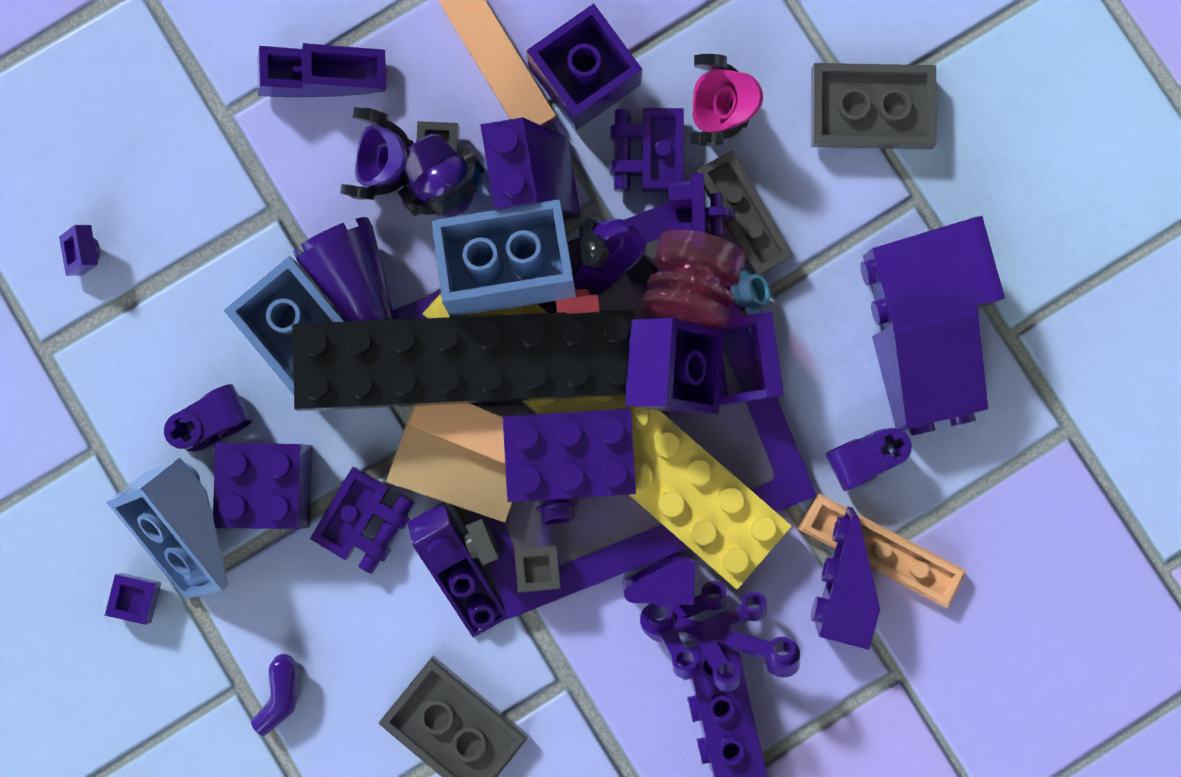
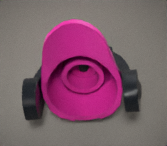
[691,53,764,147]

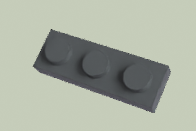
[695,150,793,275]

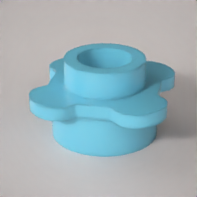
[731,270,771,315]

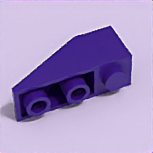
[407,502,508,638]
[811,506,880,650]

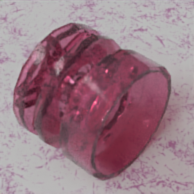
[642,230,746,329]

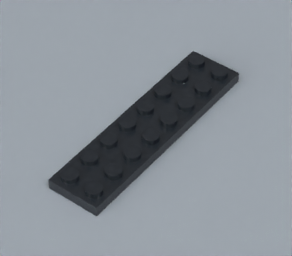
[292,310,636,411]

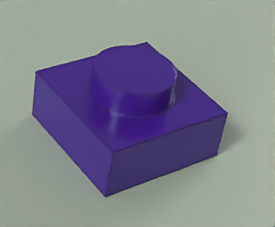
[59,225,100,276]
[104,573,161,625]

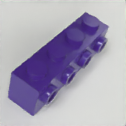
[679,640,767,777]

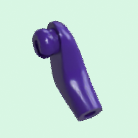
[251,654,298,736]

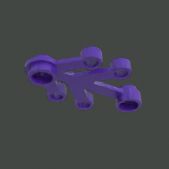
[640,581,800,692]

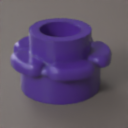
[536,499,577,525]

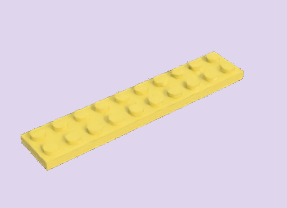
[423,293,792,589]

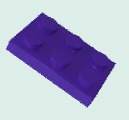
[503,409,636,502]

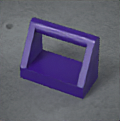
[702,312,784,406]
[622,554,695,605]

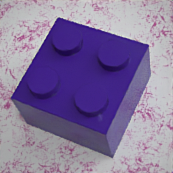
[526,3,643,131]
[625,318,725,415]
[213,443,312,529]

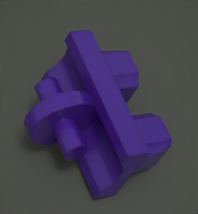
[668,173,735,256]

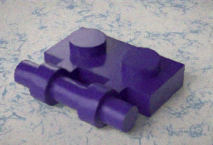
[610,108,684,192]
[309,467,415,574]

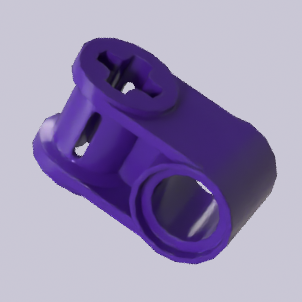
[164,384,253,452]
[825,428,912,491]

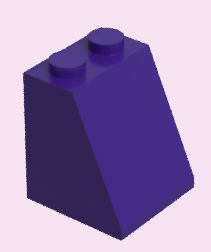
[480,117,581,220]
[860,215,1005,330]
[872,306,988,436]

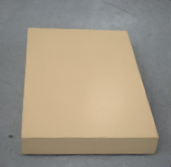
[386,406,513,522]

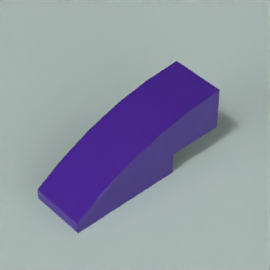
[257,43,386,97]

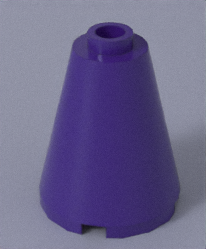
[293,217,394,321]

